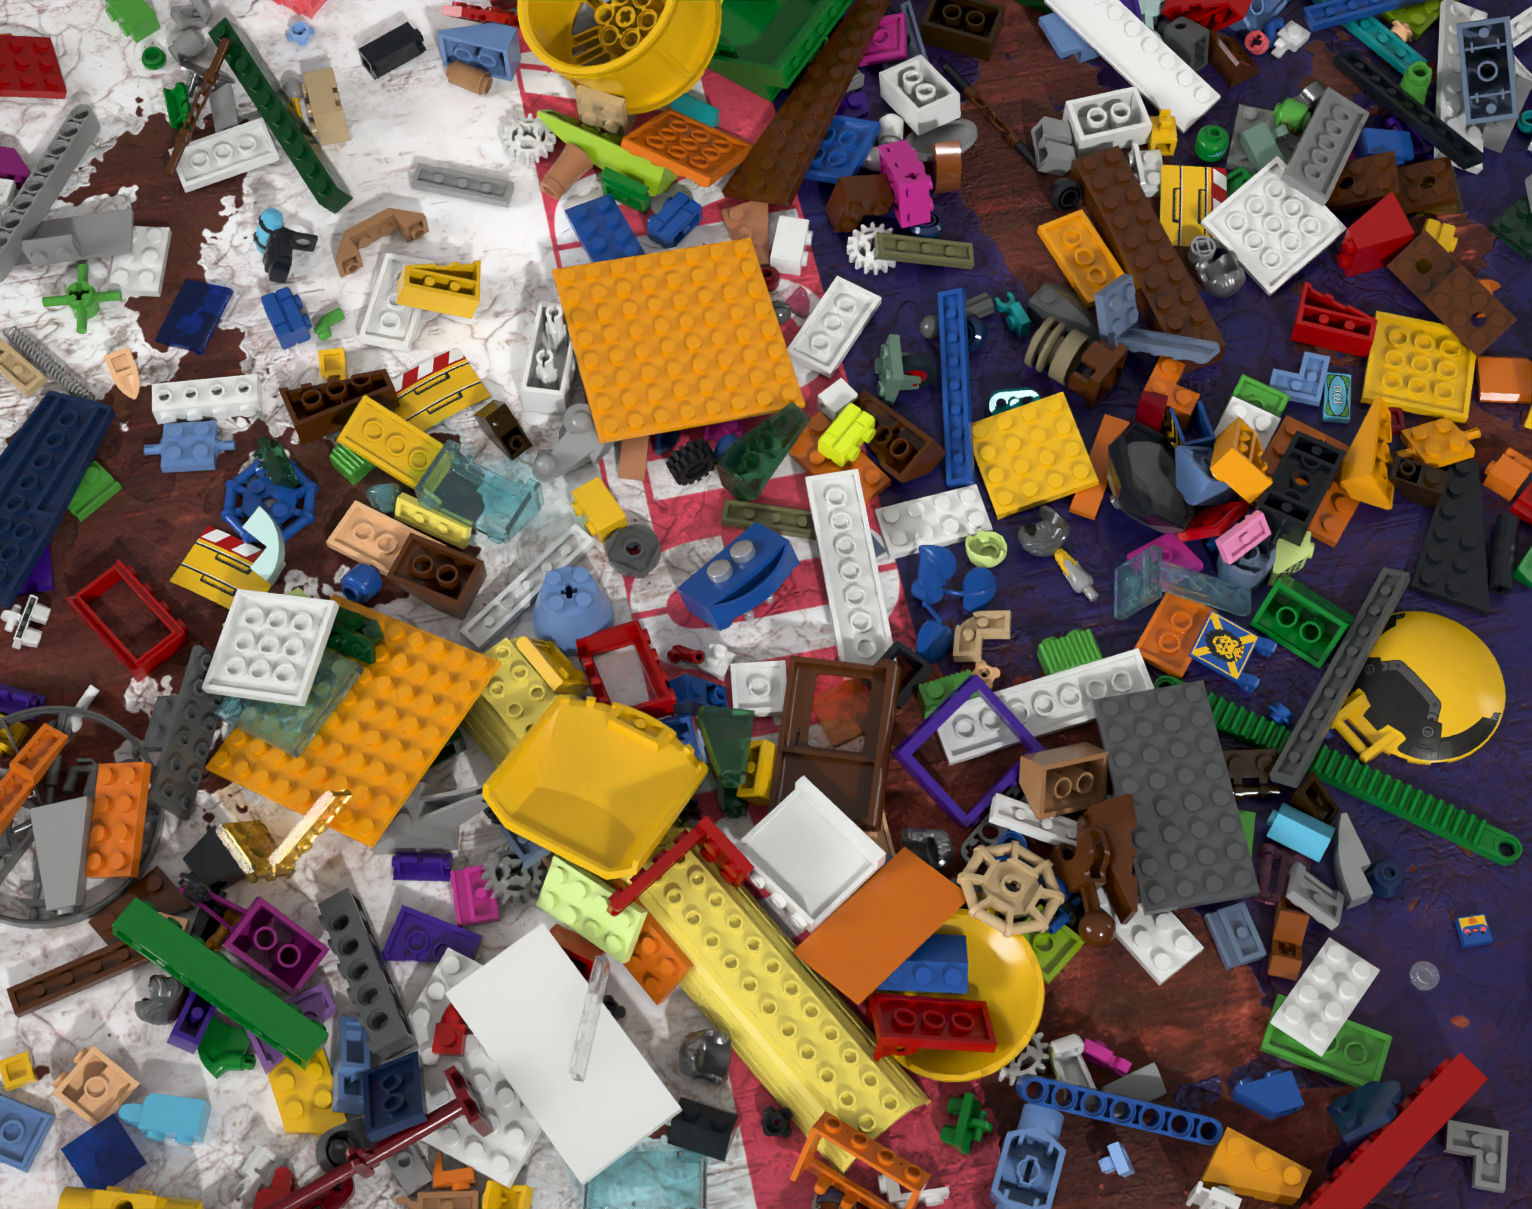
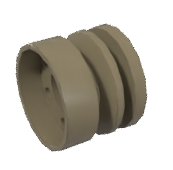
[1024,316,1090,385]

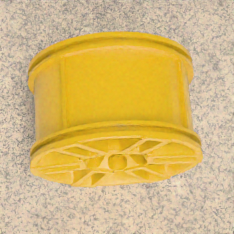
[517,0,722,115]

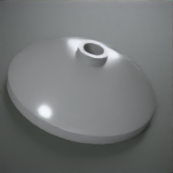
[905,118,978,163]

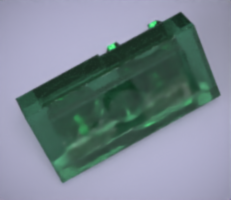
[253,435,299,489]

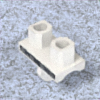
[0,594,51,650]

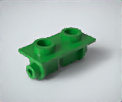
[163,82,194,131]

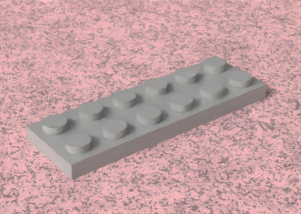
[1280,87,1370,206]

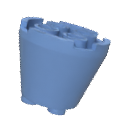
[532,566,614,657]

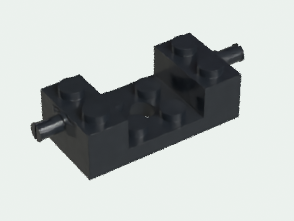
[1254,431,1347,549]

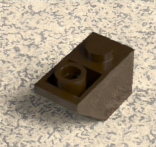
[473,400,533,461]
[1389,455,1449,509]

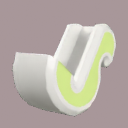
[1048,1034,1096,1108]

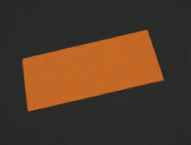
[792,847,966,1005]

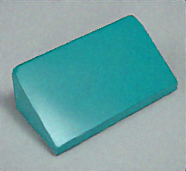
[671,93,720,129]

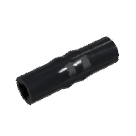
[1488,513,1520,595]

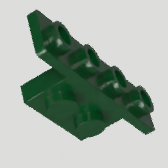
[326,605,376,665]

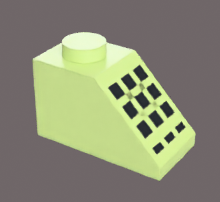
[1267,531,1314,586]

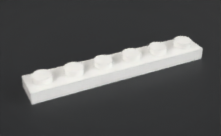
[460,524,595,652]

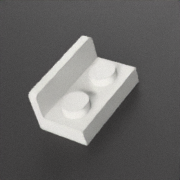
[1127,143,1163,198]

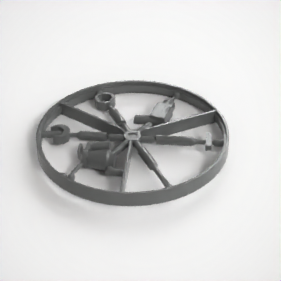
[0,706,165,929]

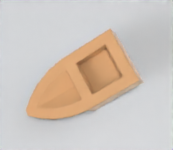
[104,347,140,400]

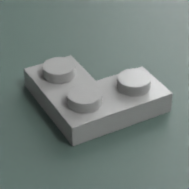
[1443,1120,1509,1193]

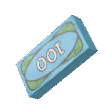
[1322,372,1351,424]

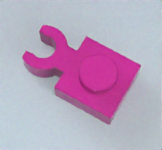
[1081,1038,1132,1078]

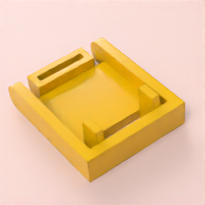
[517,636,590,695]

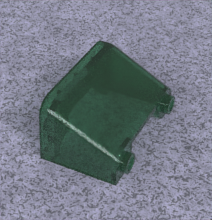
[696,706,755,819]

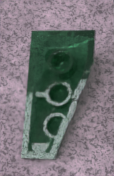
[716,402,811,502]

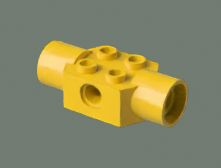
[57,1186,203,1209]

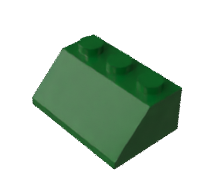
[1250,574,1355,669]

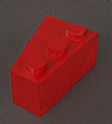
[1161,0,1252,31]
[1290,281,1378,358]

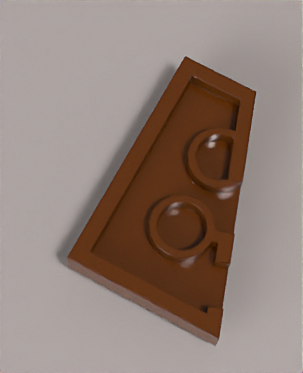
[88,866,195,945]

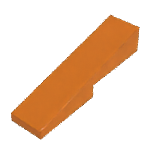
[1069,414,1130,520]
[0,723,69,836]

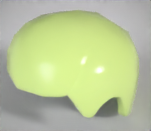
[965,529,1007,569]

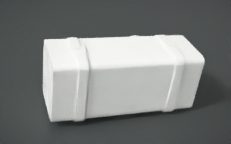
[520,302,578,415]

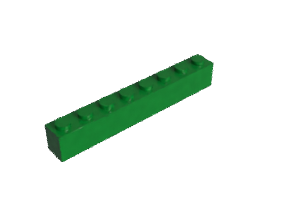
[112,897,329,1070]

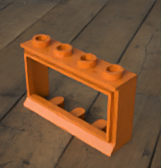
[790,1111,931,1209]

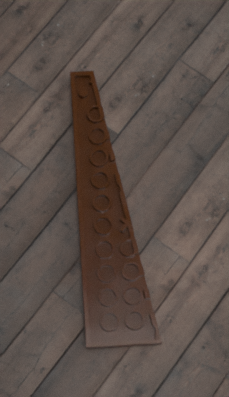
[722,0,891,206]

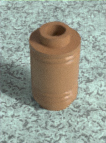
[446,60,493,95]

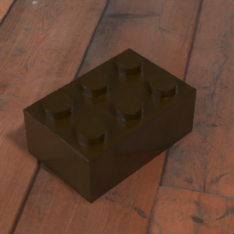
[921,0,1006,62]

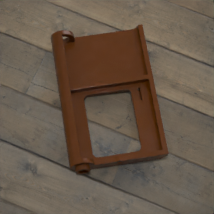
[767,656,902,832]

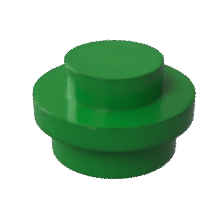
[142,46,167,70]

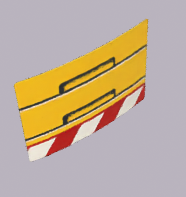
[1160,165,1227,248]
[392,348,491,432]
[170,526,286,610]

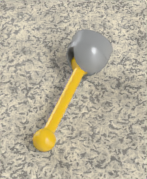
[283,80,309,130]

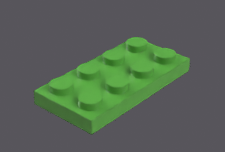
[1260,994,1393,1088]

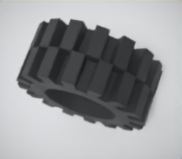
[666,439,718,486]

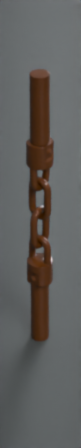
[163,38,231,178]

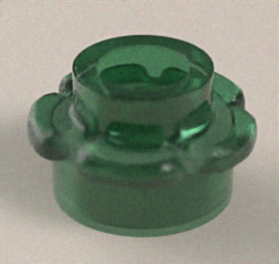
[361,619,385,646]

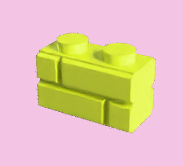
[818,403,876,467]

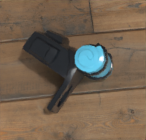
[253,208,318,283]

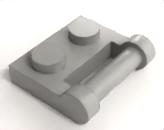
[1286,862,1345,930]

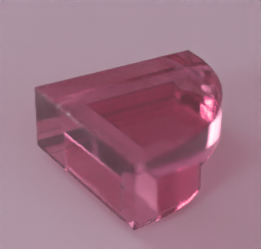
[785,286,810,321]

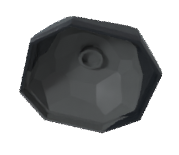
[1106,420,1196,534]

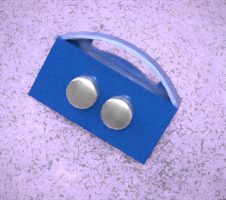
[677,521,800,631]

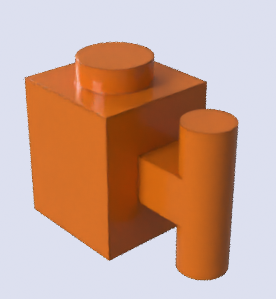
[1482,447,1532,502]

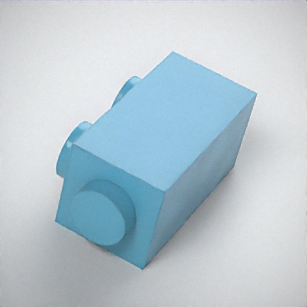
[1266,803,1336,862]

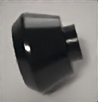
[1049,178,1082,211]

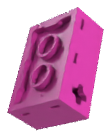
[878,139,934,228]

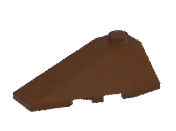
[1077,794,1138,925]

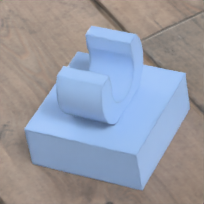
[1098,1142,1135,1178]

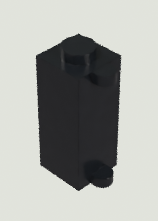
[358,22,426,80]

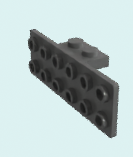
[142,645,225,820]

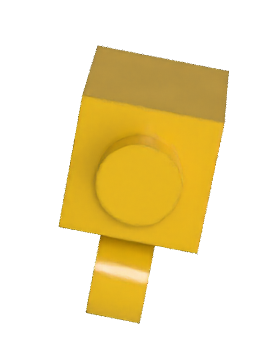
[1148,109,1177,156]

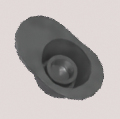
[315,1118,384,1173]

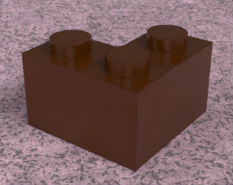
[825,174,895,233]

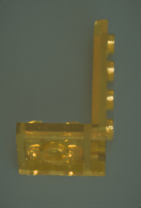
[215,789,353,884]

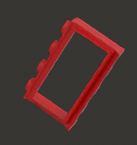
[65,559,190,683]
[575,619,677,719]

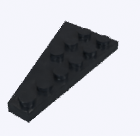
[1409,459,1491,617]

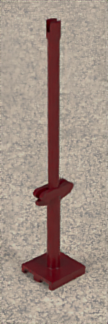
[264,1065,494,1209]

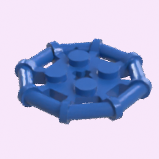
[220,459,319,544]

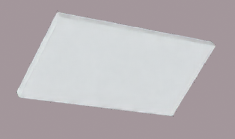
[445,923,682,1186]

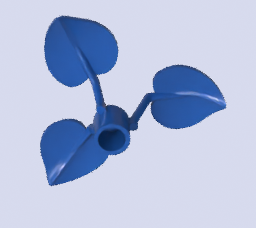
[911,545,997,664]

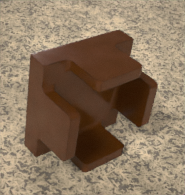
[1068,339,1129,410]

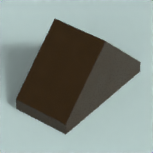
[1288,771,1340,825]

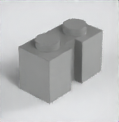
[1031,116,1076,177]

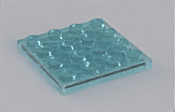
[214,648,364,758]

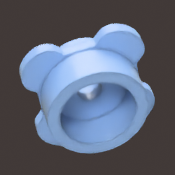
[286,21,315,46]

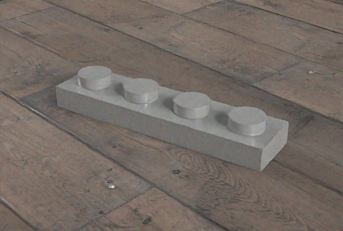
[411,163,515,208]

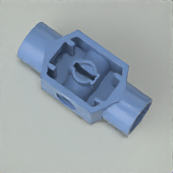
[988,1103,1066,1209]

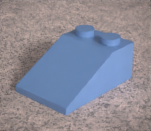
[437,22,521,82]

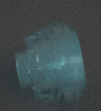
[365,483,402,514]

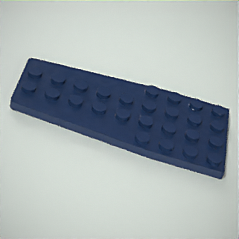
[0,391,116,609]

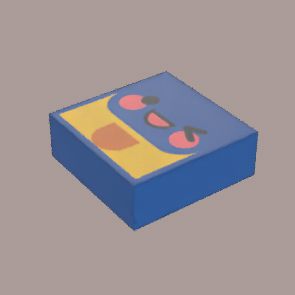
[1454,913,1493,948]

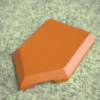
[1475,355,1532,404]

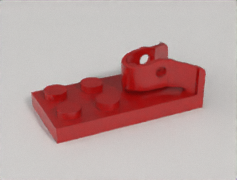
[865,993,997,1062]

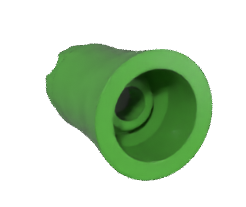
[1399,61,1432,106]

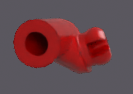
[667,645,705,664]

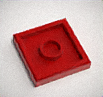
[1177,500,1250,542]

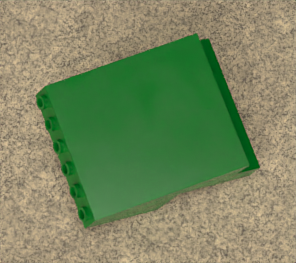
[651,0,853,103]

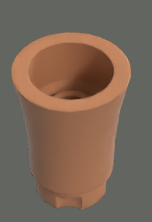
[540,143,593,200]

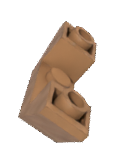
[335,208,429,278]

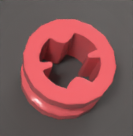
[1245,30,1269,55]

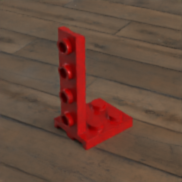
[606,815,755,917]

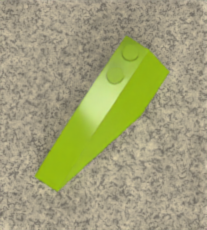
[536,109,678,197]

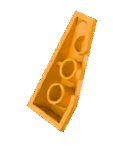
[1339,396,1394,510]

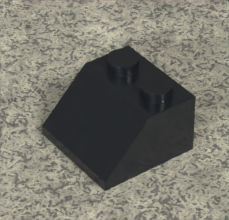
[667,1097,742,1162]

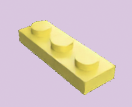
[394,492,473,550]

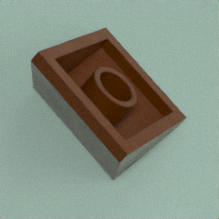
[1208,29,1262,88]

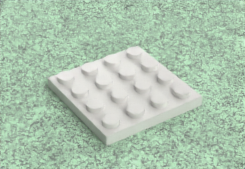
[1201,156,1347,297]
[202,589,339,707]

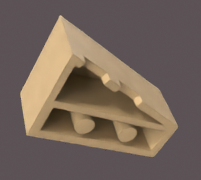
[301,67,350,146]

